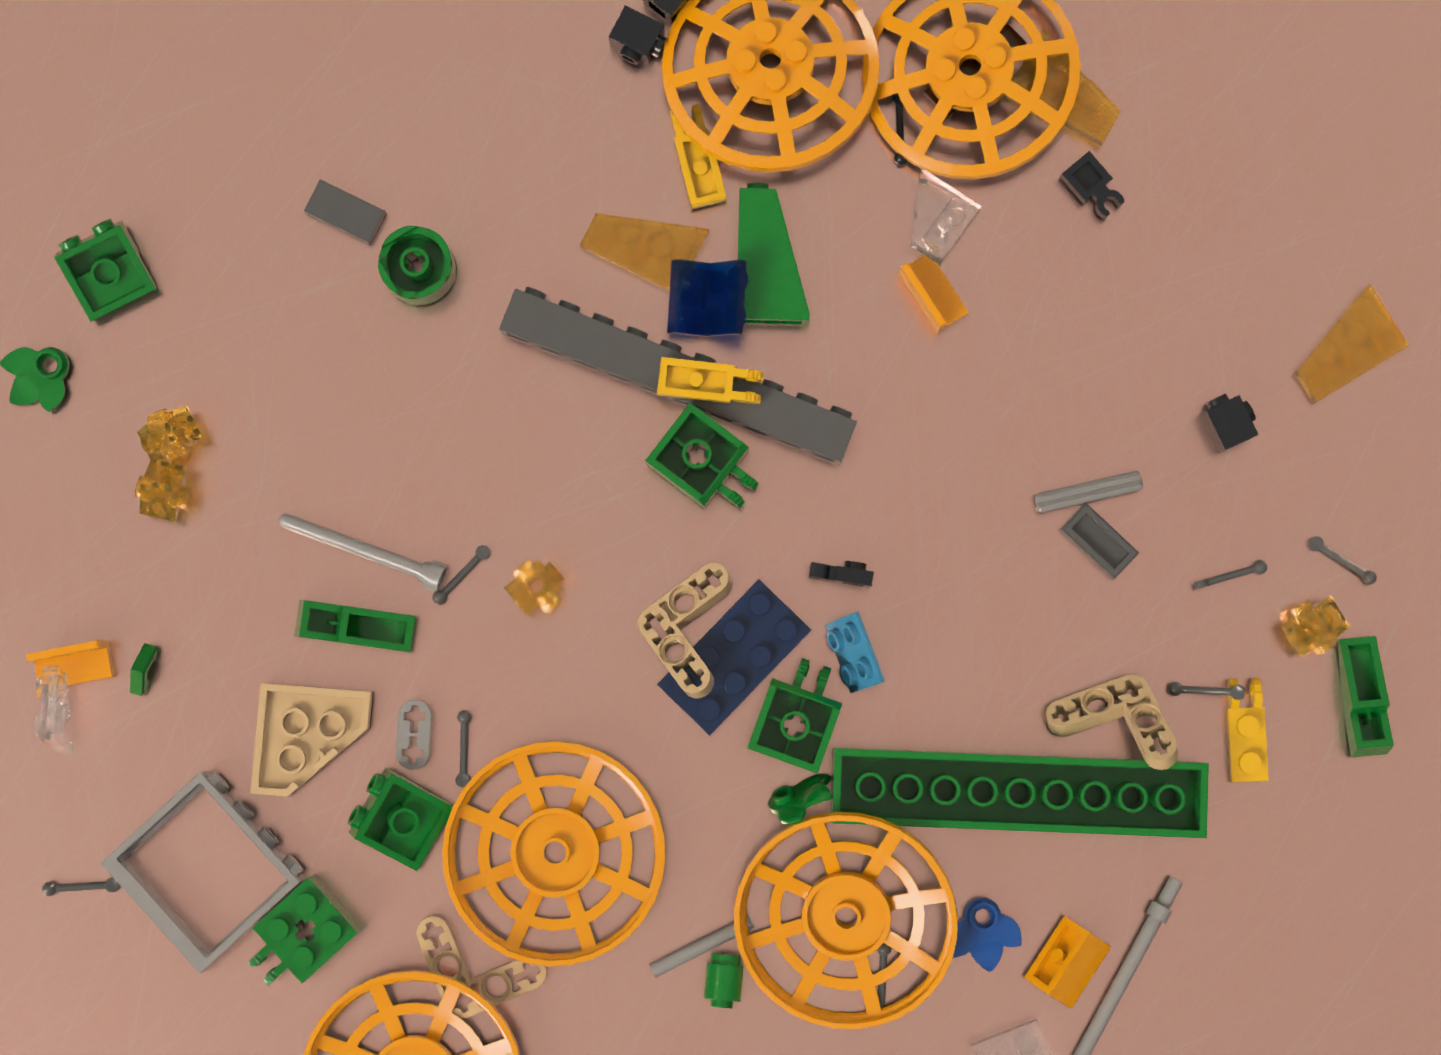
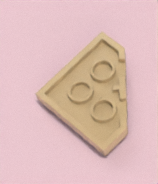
[250,683,373,797]

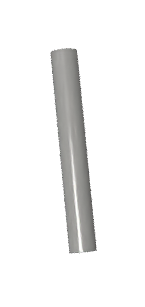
[649,915,755,978]

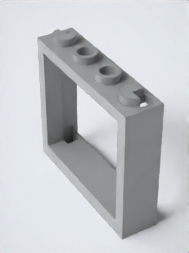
[101,771,306,974]

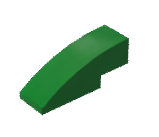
[294,600,415,652]
[1338,636,1394,758]

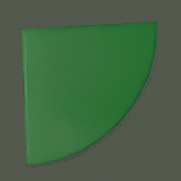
[130,643,157,696]

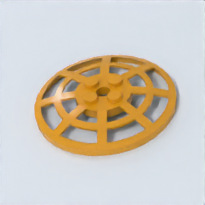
[662,0,880,172]
[862,0,1081,179]
[442,741,666,966]
[734,812,958,1029]
[303,970,520,1055]

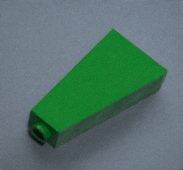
[736,182,810,326]

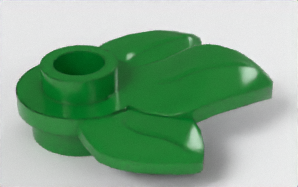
[0,347,70,412]
[768,774,832,824]

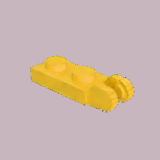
[669,104,727,209]
[657,357,764,404]
[1225,678,1269,782]

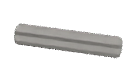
[1035,471,1143,513]

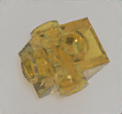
[137,406,203,464]
[135,458,192,522]
[504,560,564,617]
[1281,596,1350,657]

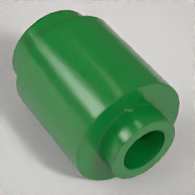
[704,954,744,1009]

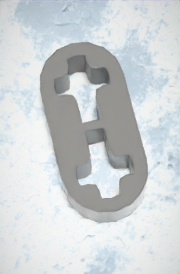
[396,700,433,770]

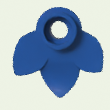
[953,897,1022,972]

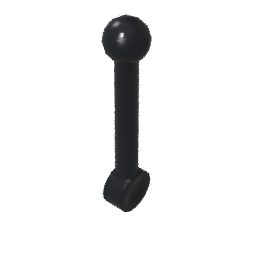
[892,93,907,166]

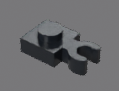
[1060,151,1125,219]
[809,561,874,588]

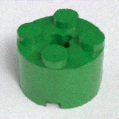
[378,226,456,305]

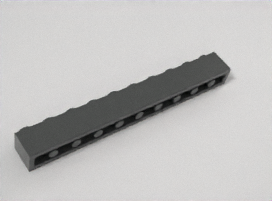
[499,287,857,466]

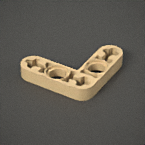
[638,563,732,699]
[1046,674,1178,770]
[416,915,548,1019]

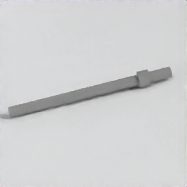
[1073,876,1183,1055]

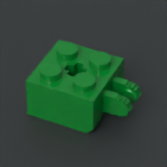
[645,402,759,509]
[747,658,842,774]
[247,874,364,986]

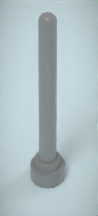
[279,514,448,592]

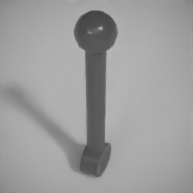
[1308,536,1377,585]
[432,545,490,605]
[1193,560,1267,590]
[1168,682,1246,700]
[455,710,472,787]
[42,877,121,896]
[877,943,891,1008]

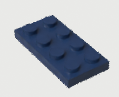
[657,579,811,736]

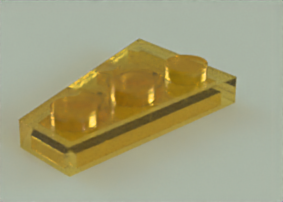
[1013,28,1121,145]
[580,213,710,295]
[1294,284,1409,404]

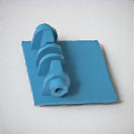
[825,611,885,693]

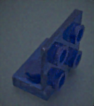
[667,259,748,337]

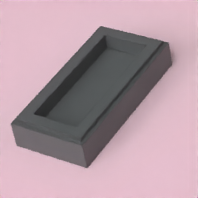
[304,179,386,245]
[1060,503,1139,580]

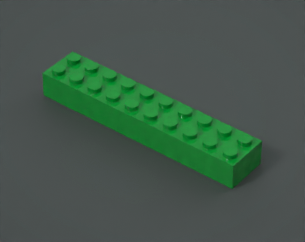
[831,748,1209,838]

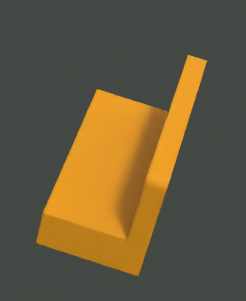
[898,251,969,334]
[26,640,115,691]
[1024,916,1111,1008]

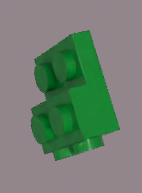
[54,218,157,322]
[348,768,453,871]

